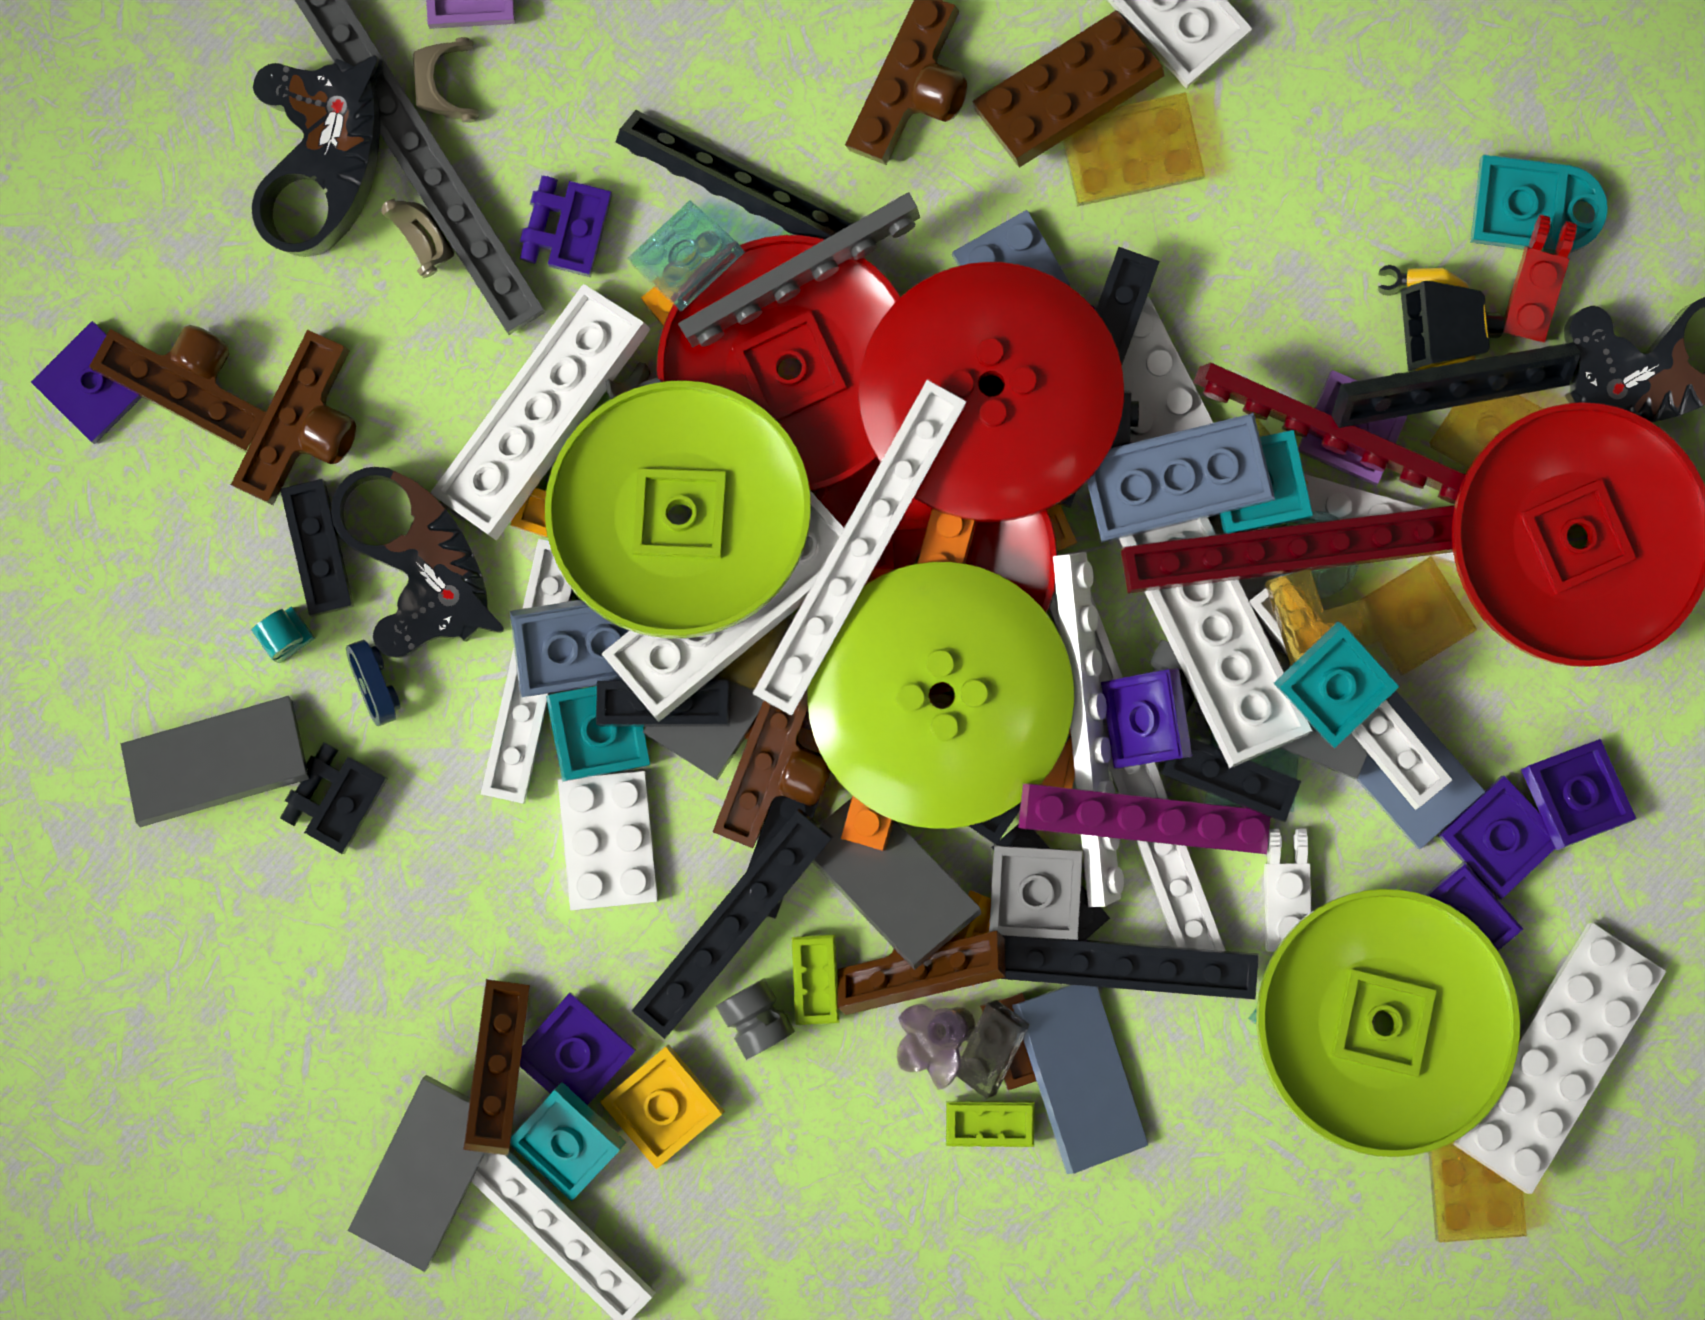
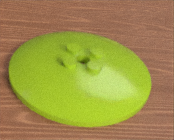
[545,381,811,639]
[808,562,1074,829]
[1256,889,1520,1157]

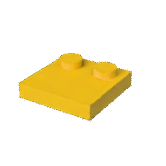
[600,1044,725,1169]

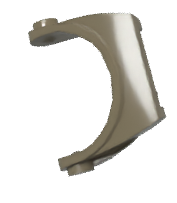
[413,37,479,123]
[381,199,455,278]

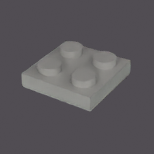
[989,845,1083,940]

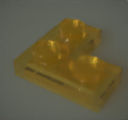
[1265,569,1379,666]

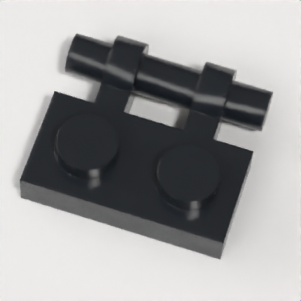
[280,742,388,854]

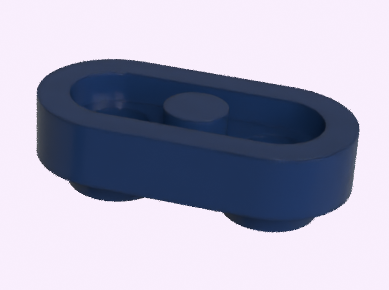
[346,639,401,726]

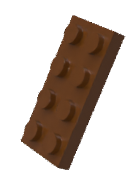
[972,10,1165,168]

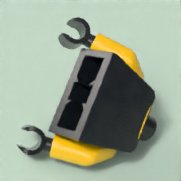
[1378,265,1505,374]

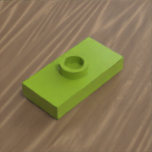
[791,935,840,1025]
[946,1101,1035,1147]

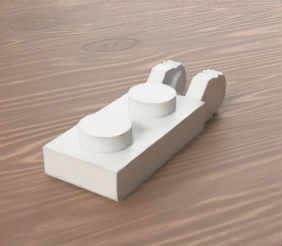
[1264,829,1311,952]

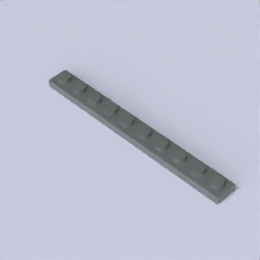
[295,0,545,335]

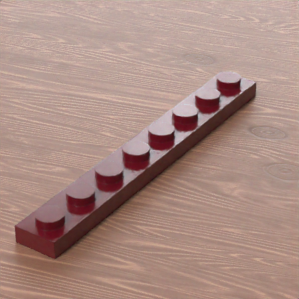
[1193,363,1465,505]
[1121,505,1455,594]

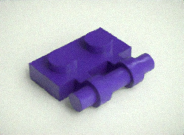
[519,175,612,278]

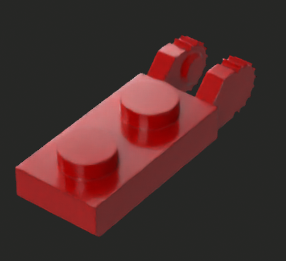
[1504,215,1577,343]

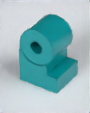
[251,607,316,663]

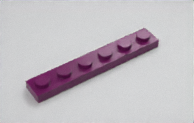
[1018,783,1271,854]

